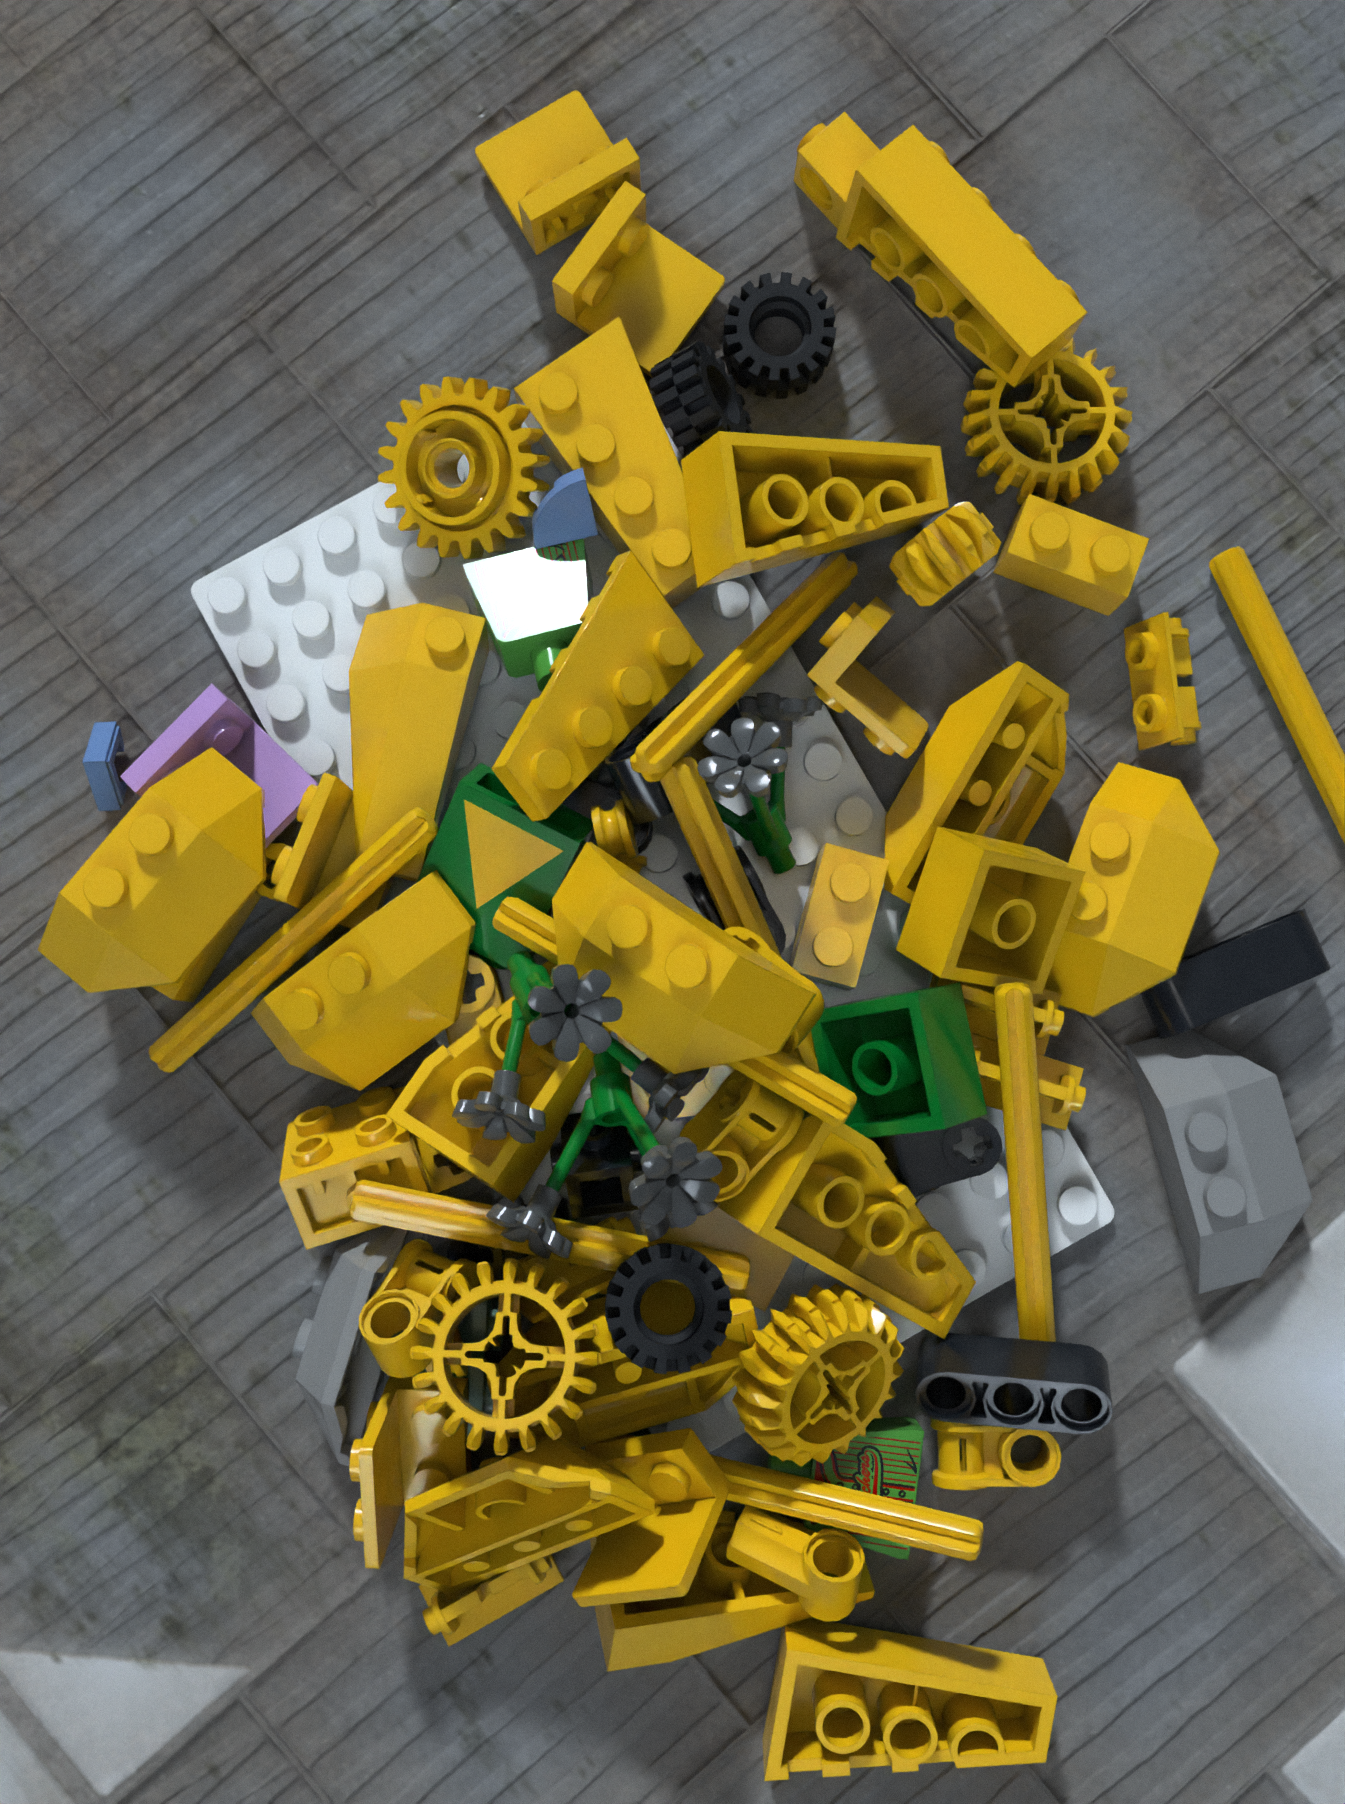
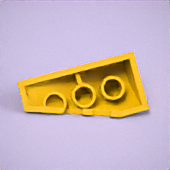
[349,602,490,882]
[386,960,612,1203]
[718,1115,976,1339]
[590,1510,875,1672]

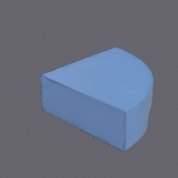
[532,468,598,549]
[82,721,126,811]

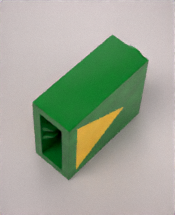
[416,763,594,970]

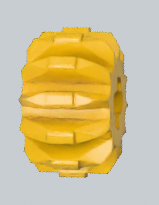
[889,502,1001,607]

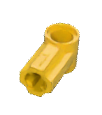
[726,1505,865,1622]

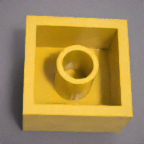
[896,826,1086,995]

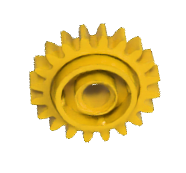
[378,376,550,559]

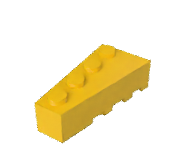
[836,125,1087,388]
[514,316,704,609]
[681,431,949,588]
[762,1618,1058,1781]

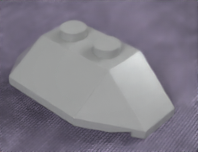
[1125,1030,1313,1294]
[292,1226,429,1466]

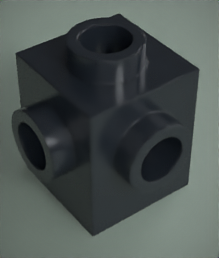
[550,1113,643,1219]

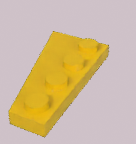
[491,550,705,822]

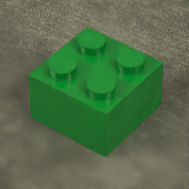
[811,982,987,1138]

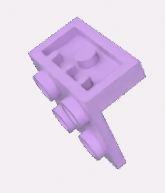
[120,683,319,848]

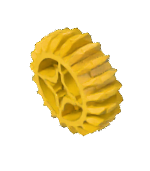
[960,338,1133,505]
[410,1258,602,1456]
[731,1283,905,1466]

